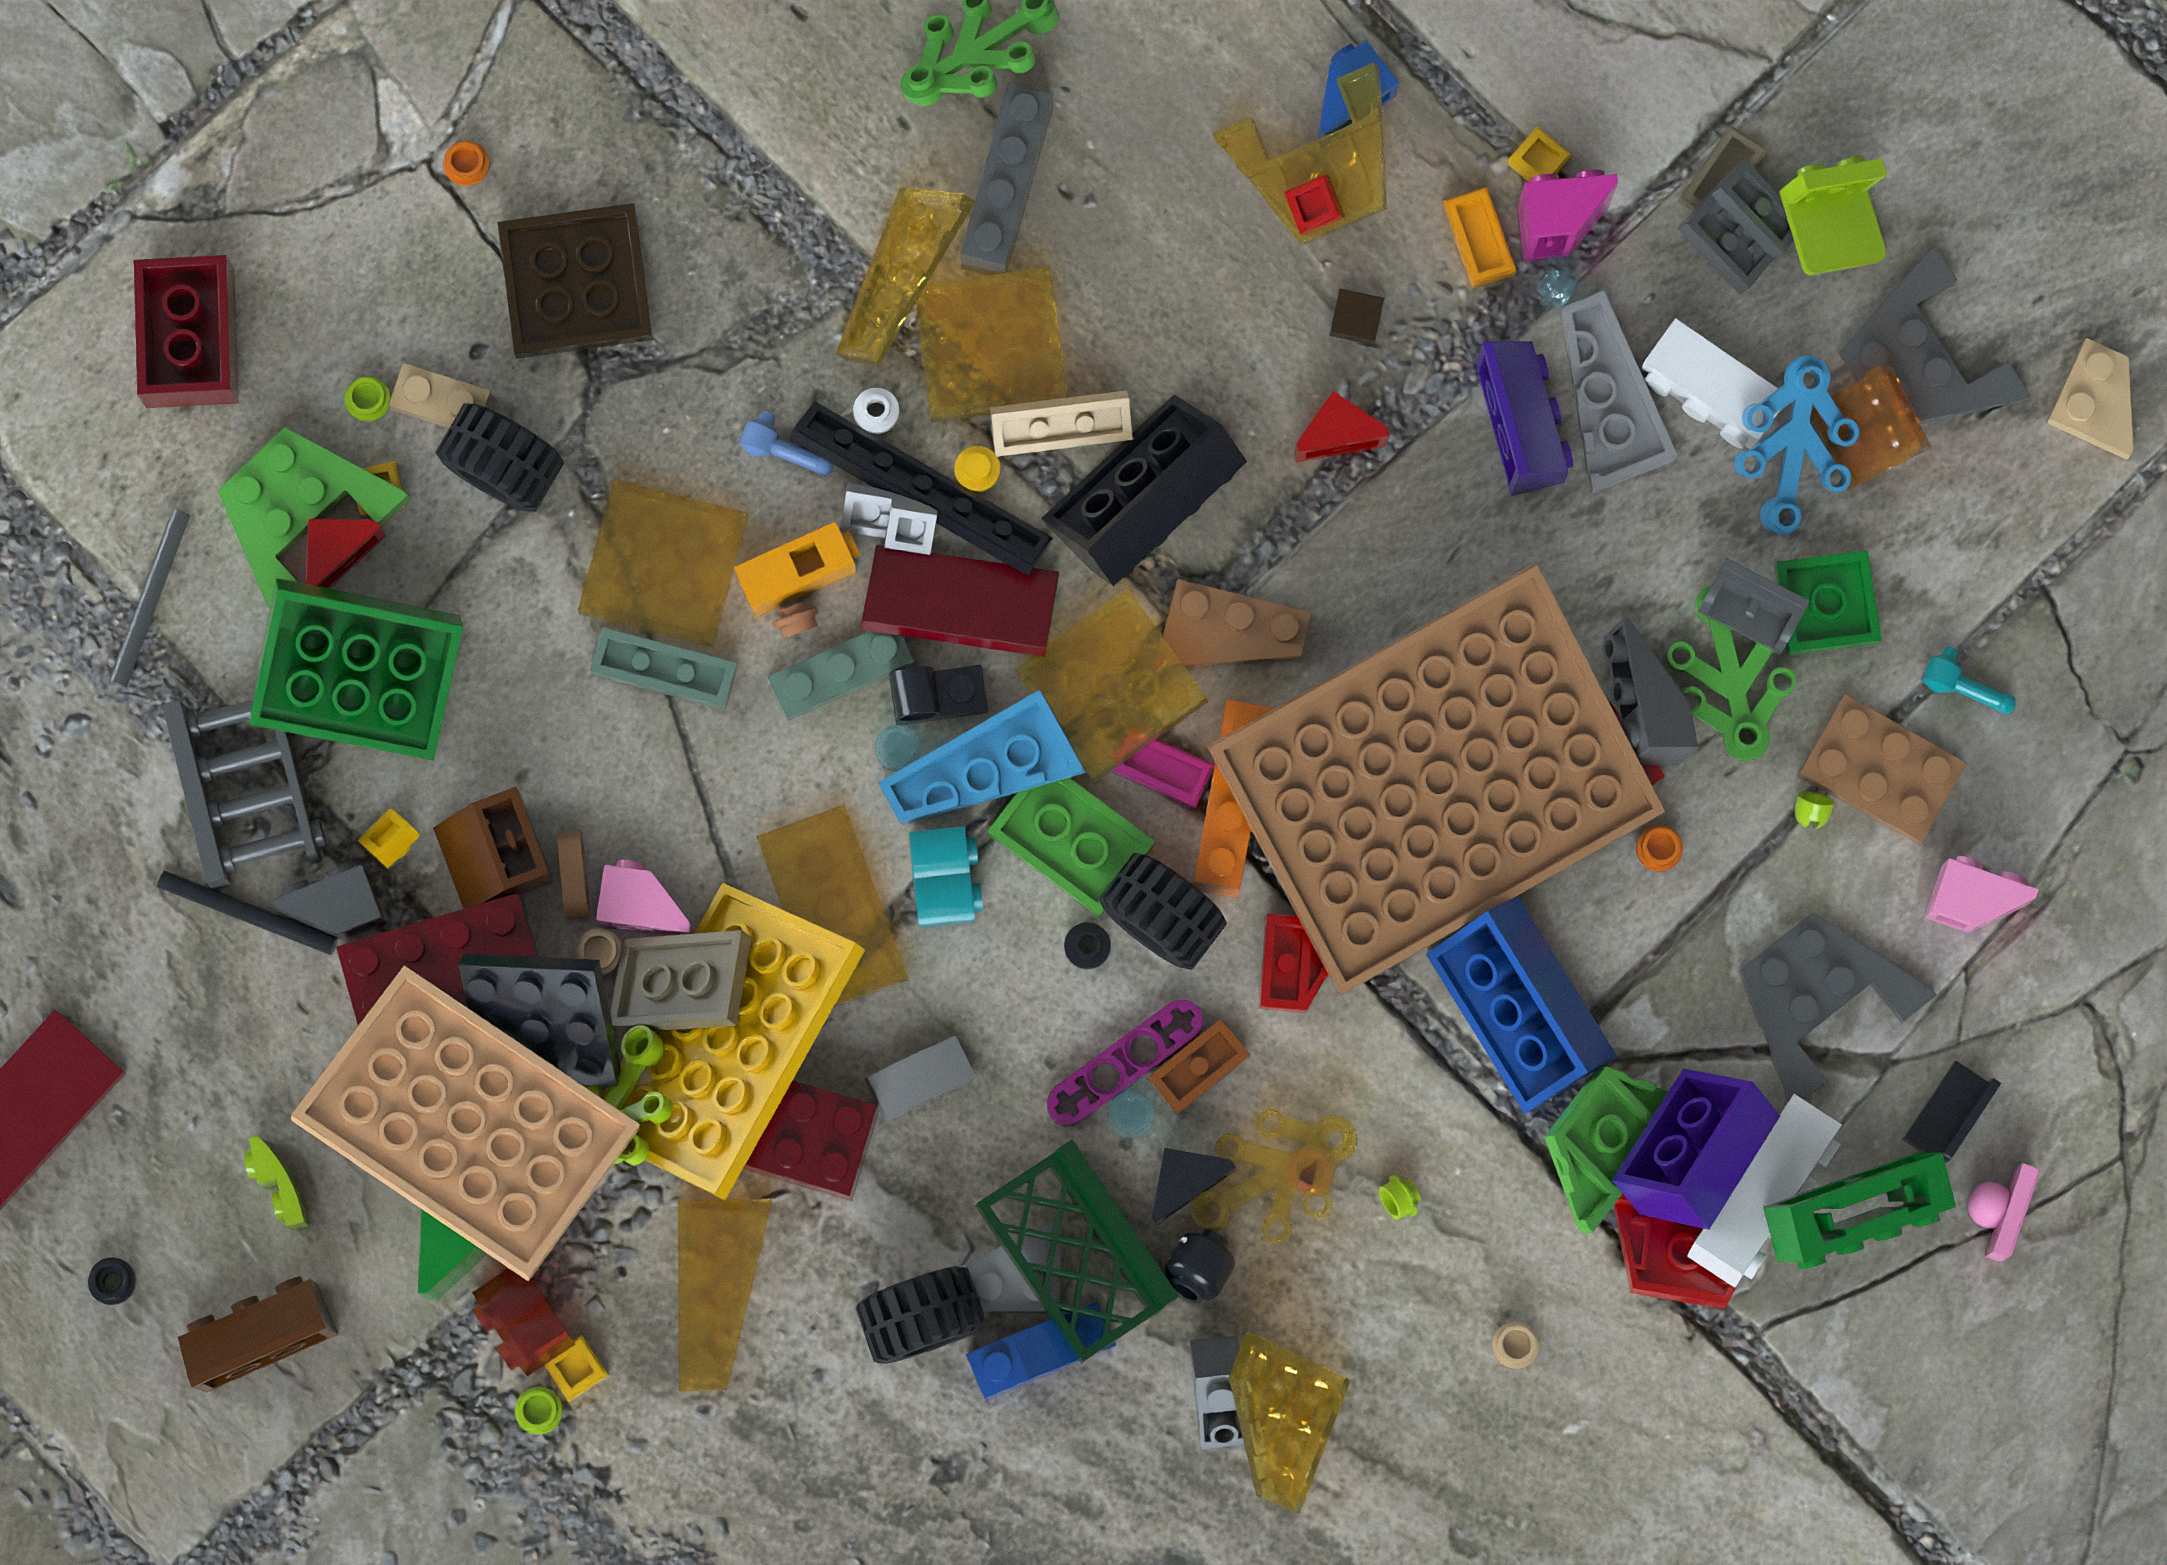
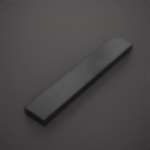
[790,401,1053,576]

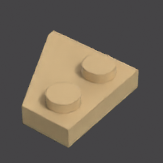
[2046,338,2134,460]

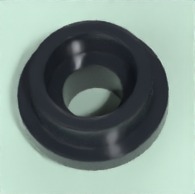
[1064,922,1111,970]
[88,1257,137,1305]

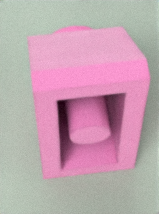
[596,859,694,936]

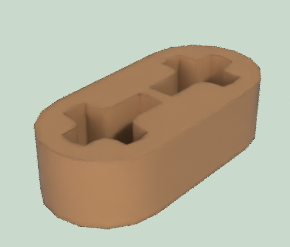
[557,830,590,920]

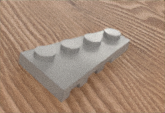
[1560,290,1678,494]

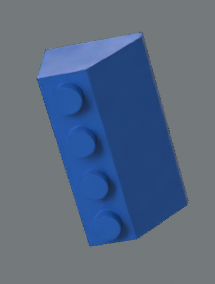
[1426,897,1617,1114]

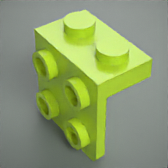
[1779,155,1887,276]

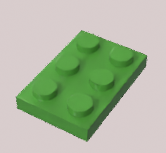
[987,778,1156,918]

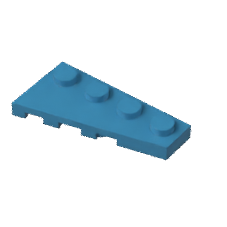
[878,690,1087,825]

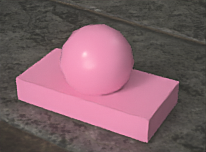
[1967,1163,2040,1262]

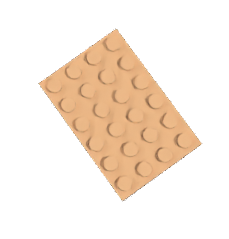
[291,965,640,1281]

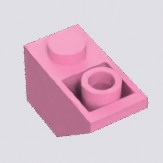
[1924,856,2039,933]

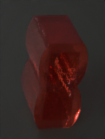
[472,1268,575,1376]

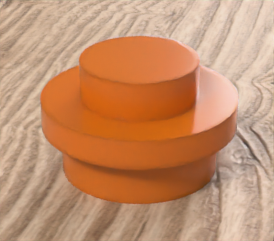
[443,141,490,187]
[1636,825,1683,872]

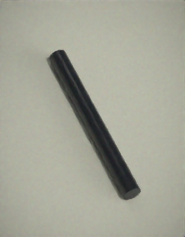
[157,870,338,955]

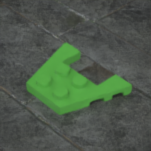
[218,427,412,608]

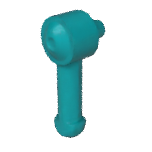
[1921,646,2016,715]

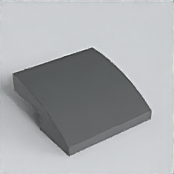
[1677,159,1794,294]

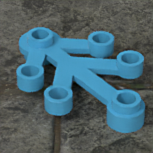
[1734,355,1859,535]

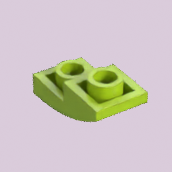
[244,1136,310,1230]

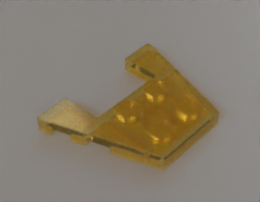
[1212,63,1387,244]

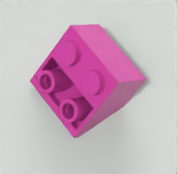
[1517,170,1618,261]

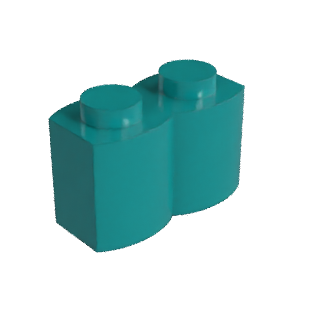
[909,826,983,929]

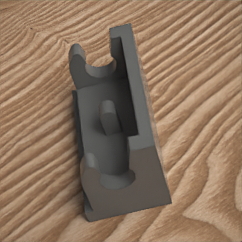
[1698,558,1810,655]

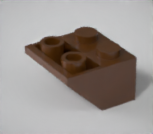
[433,787,554,909]

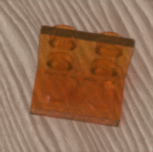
[1811,364,1932,488]

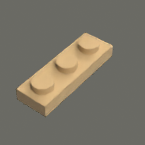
[990,390,1133,457]

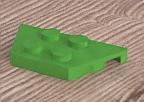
[1545,1066,1668,1234]

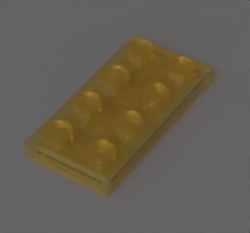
[756,804,908,1008]

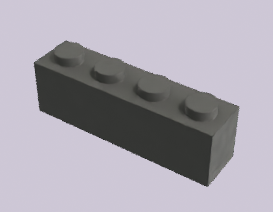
[960,82,1053,280]

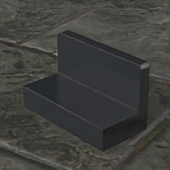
[1902,1061,2001,1164]

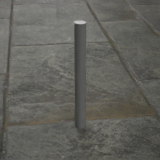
[109,509,190,688]

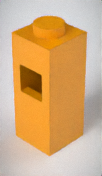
[734,521,860,618]

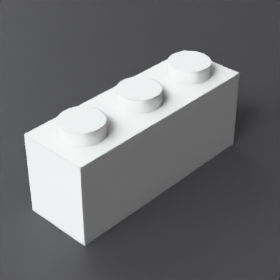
[1640,318,1782,449]

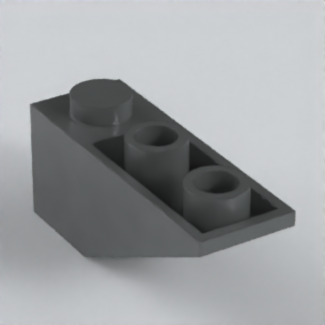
[1603,618,1698,765]

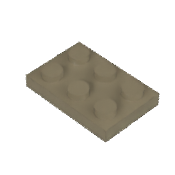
[610,930,751,1033]

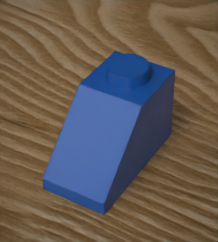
[1317,40,1399,147]

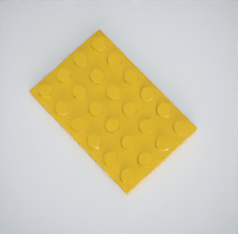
[603,883,865,1201]

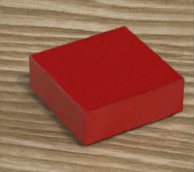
[1284,174,1346,235]

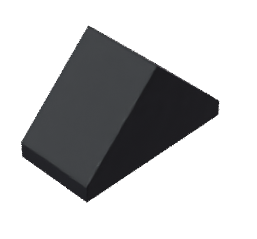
[1152,1148,1236,1225]

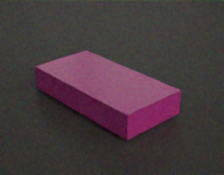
[1111,727,1215,810]

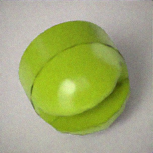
[1795,791,1835,829]

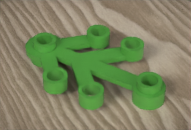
[900,0,1059,106]
[1666,586,1797,761]

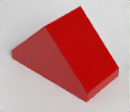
[1294,391,1389,463]
[306,519,386,589]

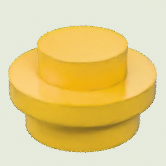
[954,446,1000,492]

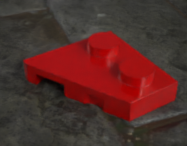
[1258,914,1328,1013]

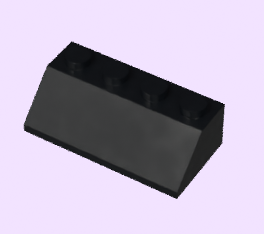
[1041,394,1247,587]

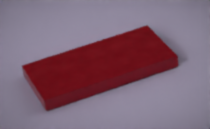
[861,545,1059,657]
[0,1010,126,1210]

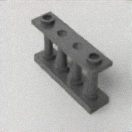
[161,700,327,890]

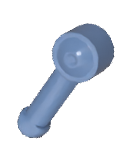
[738,411,834,477]

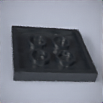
[458,954,621,1086]

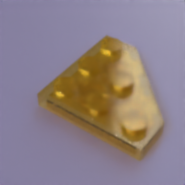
[1229,1332,1351,1514]

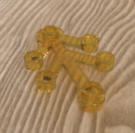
[1191,1109,1358,1244]

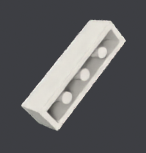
[1687,1094,1842,1287]

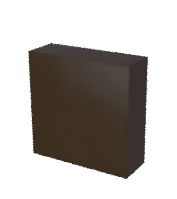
[1329,288,1384,345]

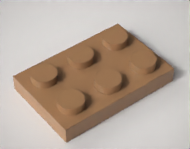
[1797,694,1967,845]

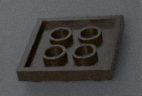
[497,203,653,359]

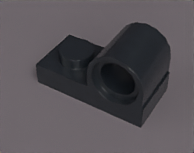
[889,664,988,726]

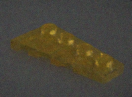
[836,187,976,365]

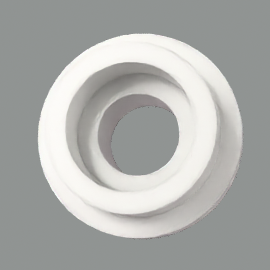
[853,388,899,434]

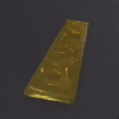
[678,1199,773,1392]

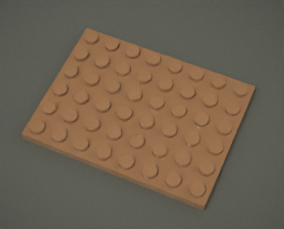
[1207,564,1665,995]

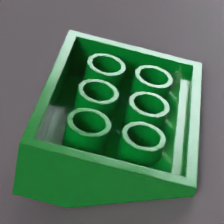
[248,578,463,761]

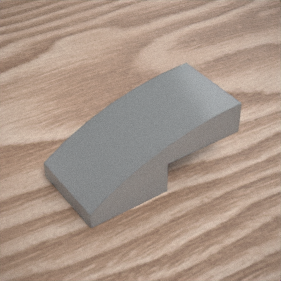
[840,482,938,555]
[864,1035,976,1121]

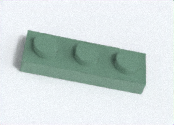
[590,627,738,710]
[768,631,915,721]

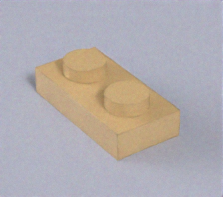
[388,363,492,428]

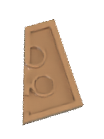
[1155,579,1312,670]

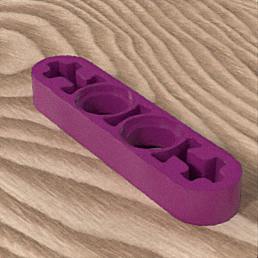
[1047,1000,1203,1127]

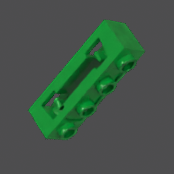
[1763,1152,1956,1269]

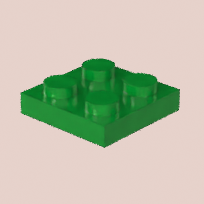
[1774,550,1882,656]

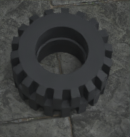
[435,403,564,512]
[1099,853,1227,970]
[855,1266,987,1364]

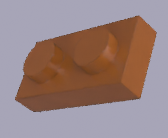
[1147,1018,1251,1116]

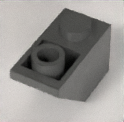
[273,863,387,941]
[1190,1335,1248,1450]

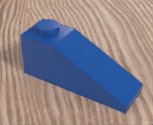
[966,1302,1116,1402]

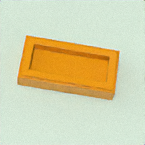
[1443,187,1517,289]

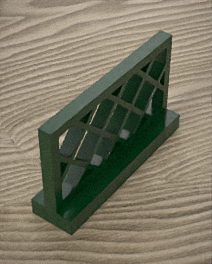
[975,1139,1179,1364]

